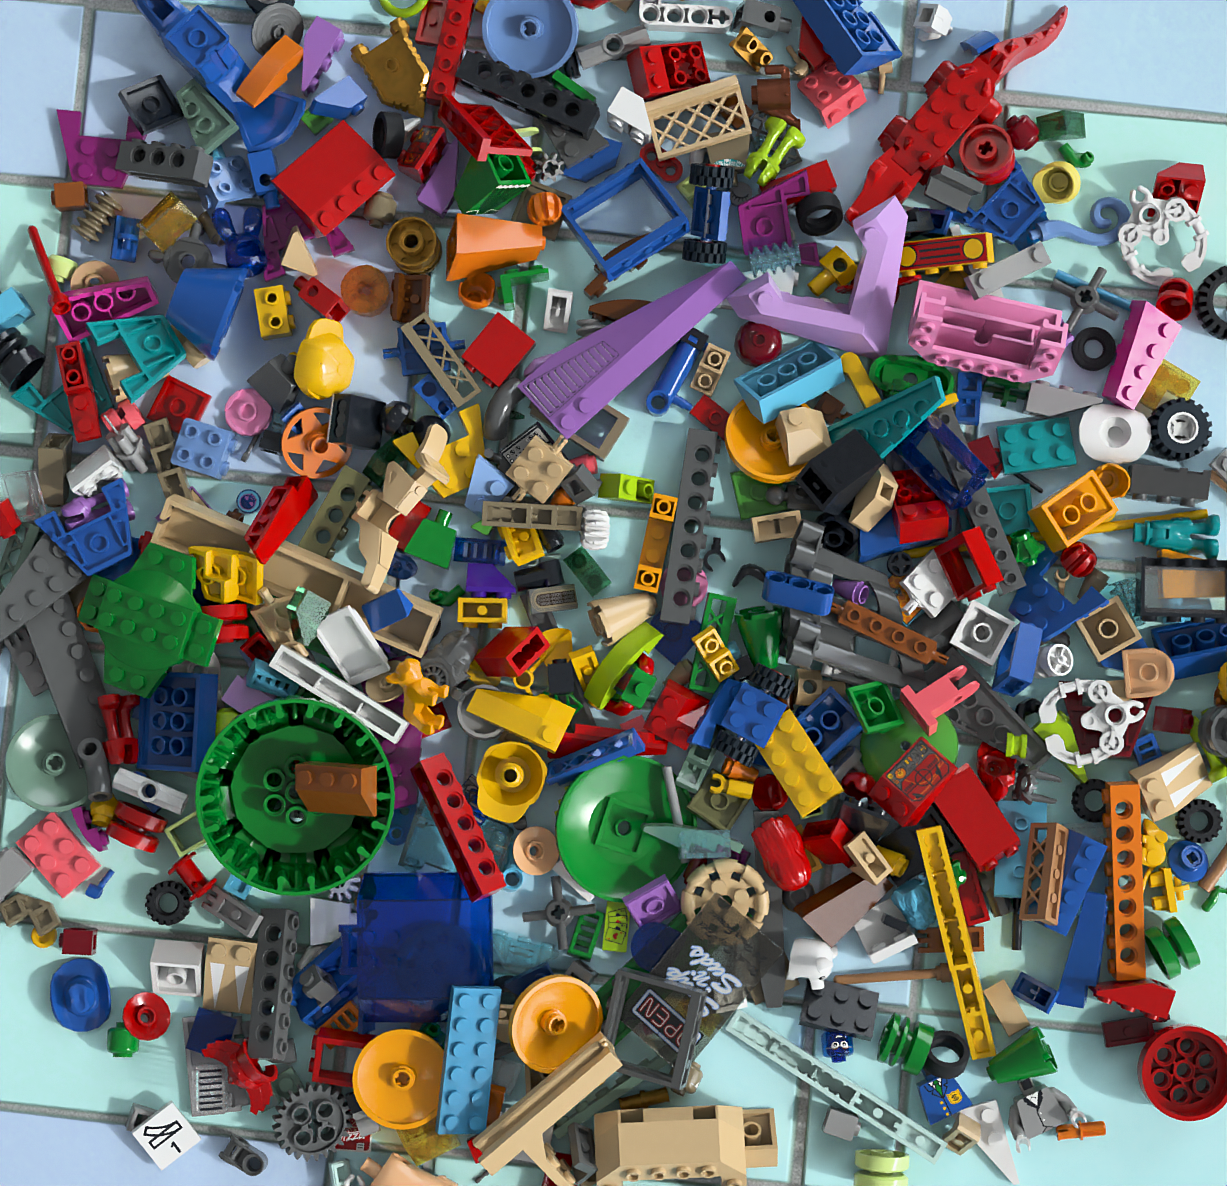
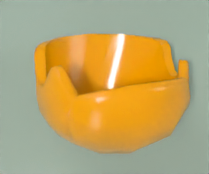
[1094,463,1130,499]

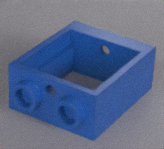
[991,622,1043,697]

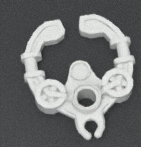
[1117,185,1209,286]
[1038,678,1145,768]

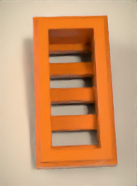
[315,1000,367,1050]

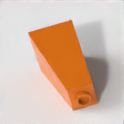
[446,213,546,281]

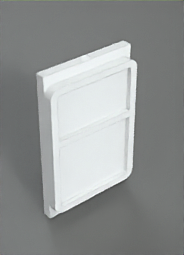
[309,605,391,686]

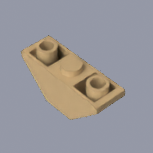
[849,463,898,532]

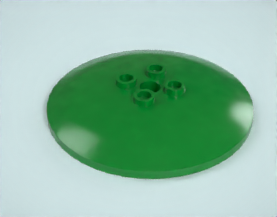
[555,755,697,903]

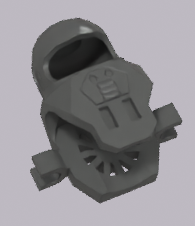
[406,627,478,704]

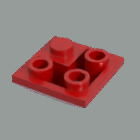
[1147,162,1206,217]

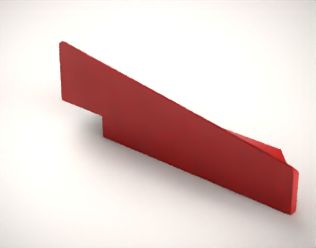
[244,475,318,565]
[547,724,668,759]

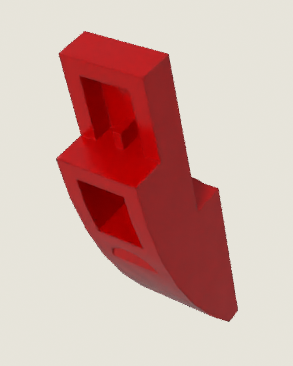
[55,341,102,443]

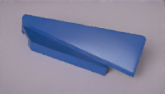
[1055,892,1108,1009]

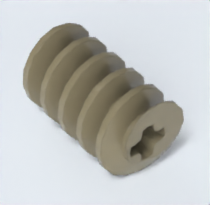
[70,191,123,243]

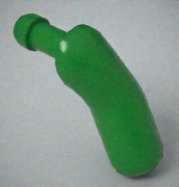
[1201,885,1227,912]

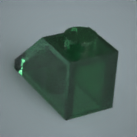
[362,432,407,488]

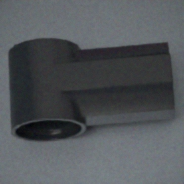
[513,559,565,592]

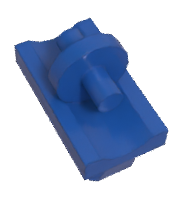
[110,215,141,263]

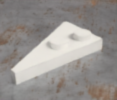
[951,1099,1020,1185]

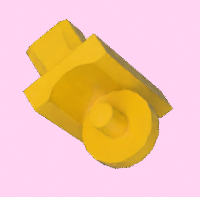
[1147,867,1190,913]

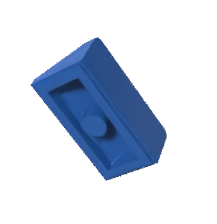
[361,588,413,633]

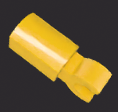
[709,774,754,800]

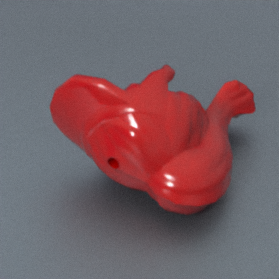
[976,742,1017,802]

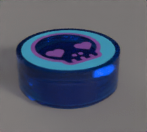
[236,489,262,514]

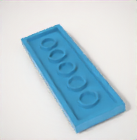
[435,985,502,1134]

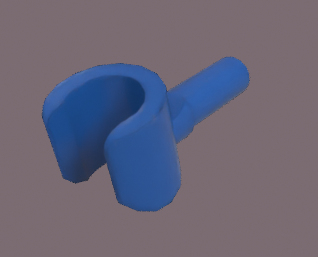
[85,869,115,899]

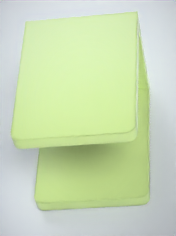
[164,811,206,857]

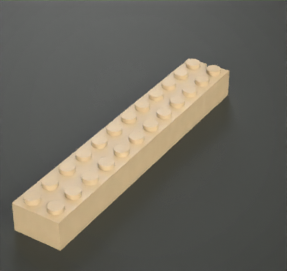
[150,494,444,658]

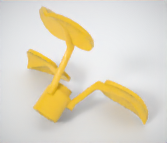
[467,628,573,698]

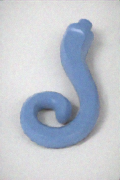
[1028,197,1131,246]

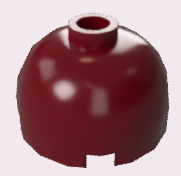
[734,321,783,368]

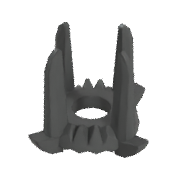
[1012,763,1062,805]

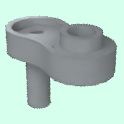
[828,746,867,782]

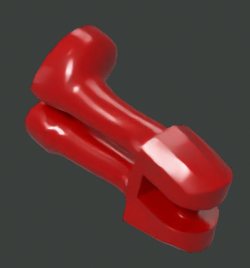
[97,694,140,765]

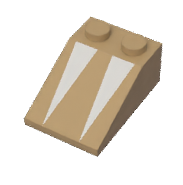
[1128,741,1213,822]
[203,935,258,1015]

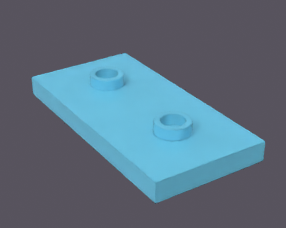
[994,800,1047,898]

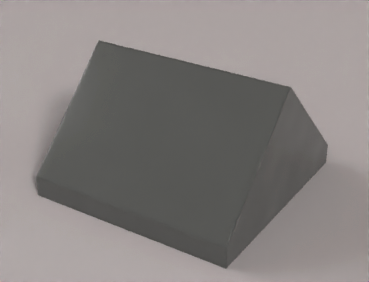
[909,600,964,662]

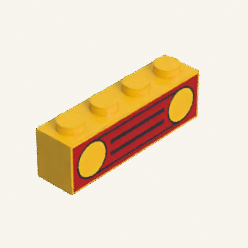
[899,232,994,277]

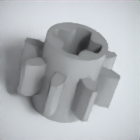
[534,151,564,182]

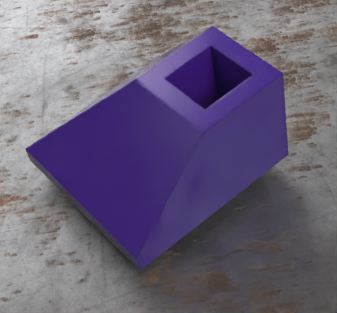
[466,563,517,599]

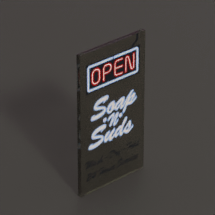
[620,892,784,1068]

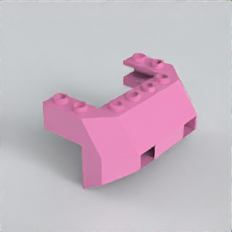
[908,280,1069,383]

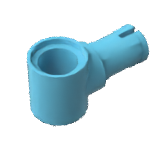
[503,842,523,893]

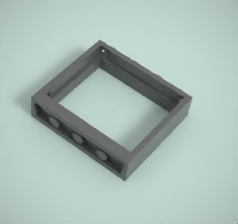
[601,967,708,1090]

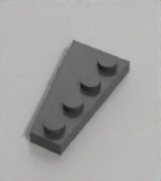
[523,76,610,169]

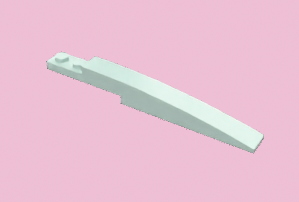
[725,1009,948,1165]

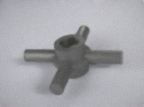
[1051,267,1119,333]
[522,876,596,950]

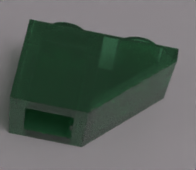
[563,546,612,599]
[286,586,332,647]

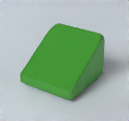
[471,520,494,536]

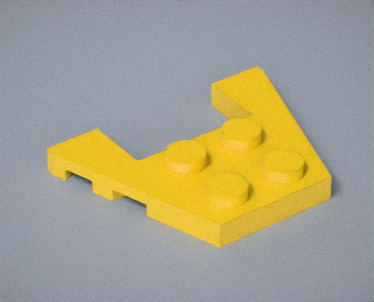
[392,403,486,499]

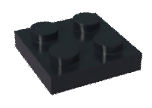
[118,74,184,136]

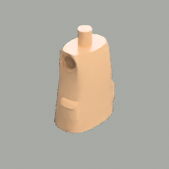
[360,1152,458,1186]

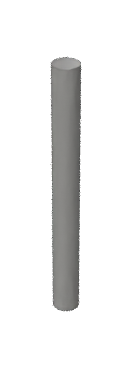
[662,766,690,863]

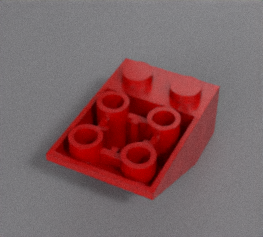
[626,41,711,102]
[891,466,949,544]
[1088,977,1176,1021]

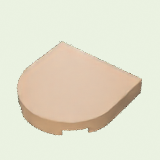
[1121,648,1175,699]

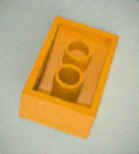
[1027,469,1119,553]

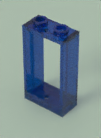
[893,412,991,510]

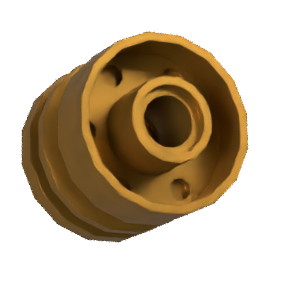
[386,216,442,275]

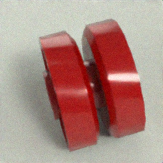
[959,123,1016,186]
[201,604,250,644]
[105,800,168,853]

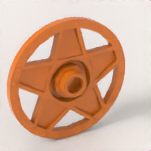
[281,407,352,479]

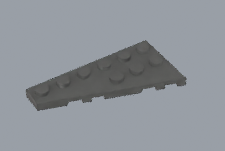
[899,646,1053,768]

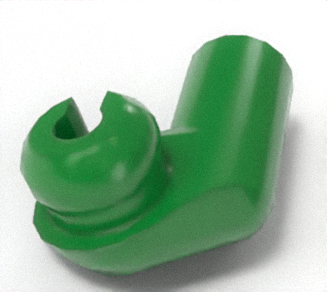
[429,584,466,607]

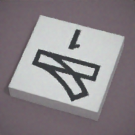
[131,1100,202,1171]

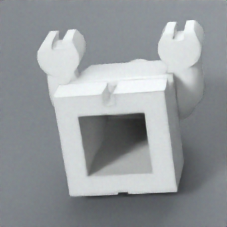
[913,3,953,42]

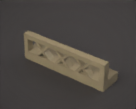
[400,312,482,408]

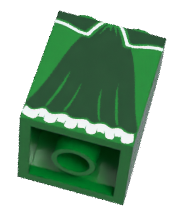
[453,154,532,215]

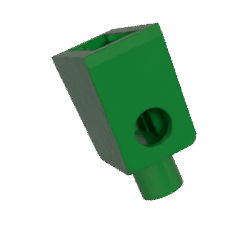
[404,509,457,570]

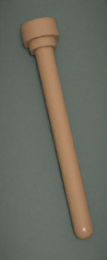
[833,963,952,985]

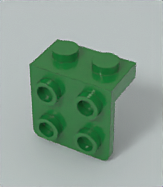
[497,265,549,311]

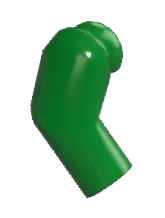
[1058,142,1094,168]

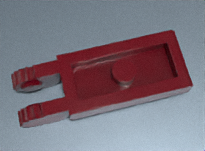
[1101,1014,1170,1048]

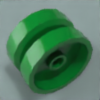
[1144,916,1201,980]

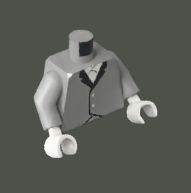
[1008,1078,1087,1154]

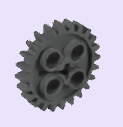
[272,1081,353,1162]

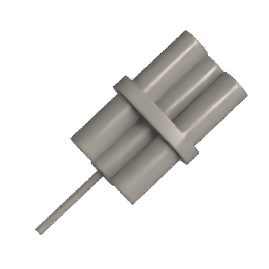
[103,415,152,474]

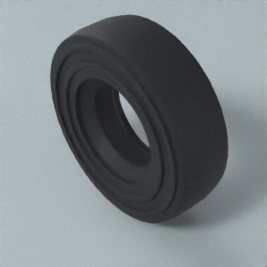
[1071,327,1116,371]

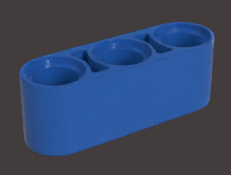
[761,571,835,616]

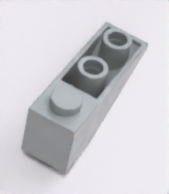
[1022,380,1103,419]

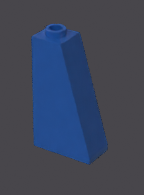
[858,509,952,563]

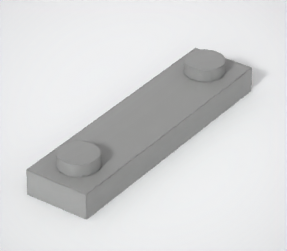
[964,241,1052,301]

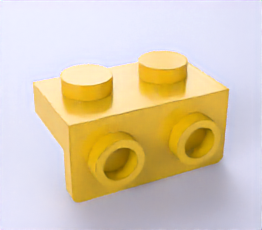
[497,526,545,567]

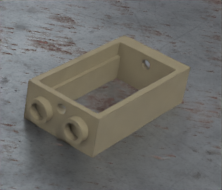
[528,403,630,462]

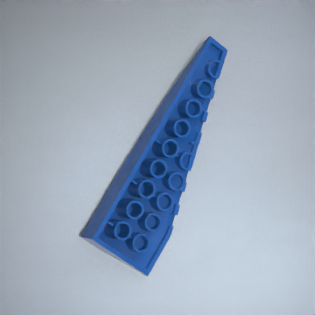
[793,0,903,75]

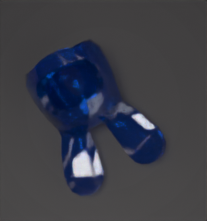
[212,207,268,278]

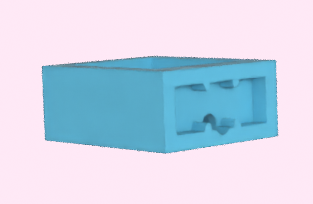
[0,287,36,334]

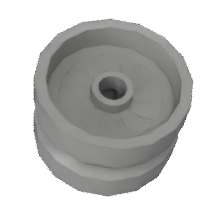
[457,684,504,741]

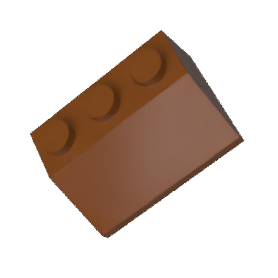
[295,761,377,817]

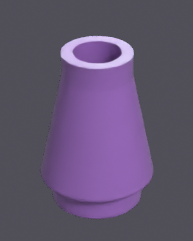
[832,579,869,604]

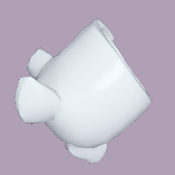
[786,938,838,990]

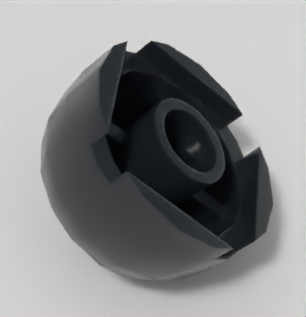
[814,511,859,557]

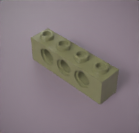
[298,465,373,560]

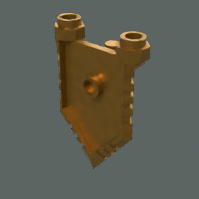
[350,17,430,119]

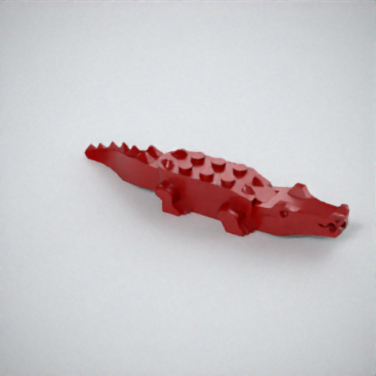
[844,5,1068,228]

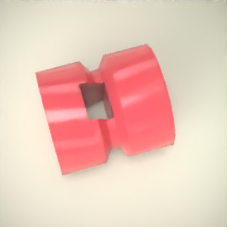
[100,398,146,433]

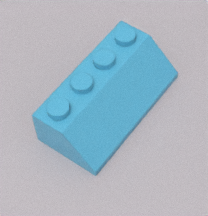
[734,340,845,424]

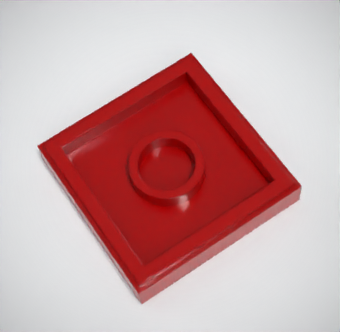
[146,375,212,434]

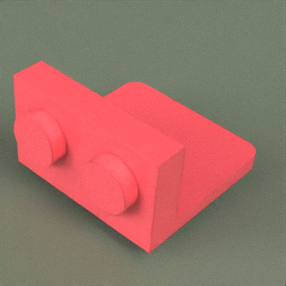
[797,59,867,129]

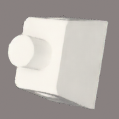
[310,897,366,945]

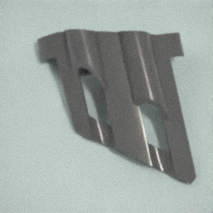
[782,519,928,694]

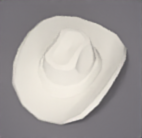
[1079,404,1152,464]

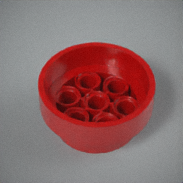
[1137,1024,1227,1121]

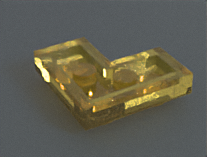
[1139,359,1201,411]

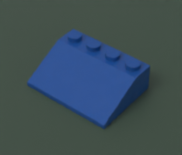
[136,672,218,772]

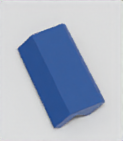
[291,928,388,1030]

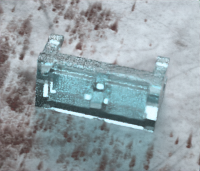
[678,830,731,859]

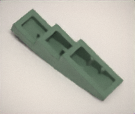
[675,726,726,794]
[640,823,744,854]

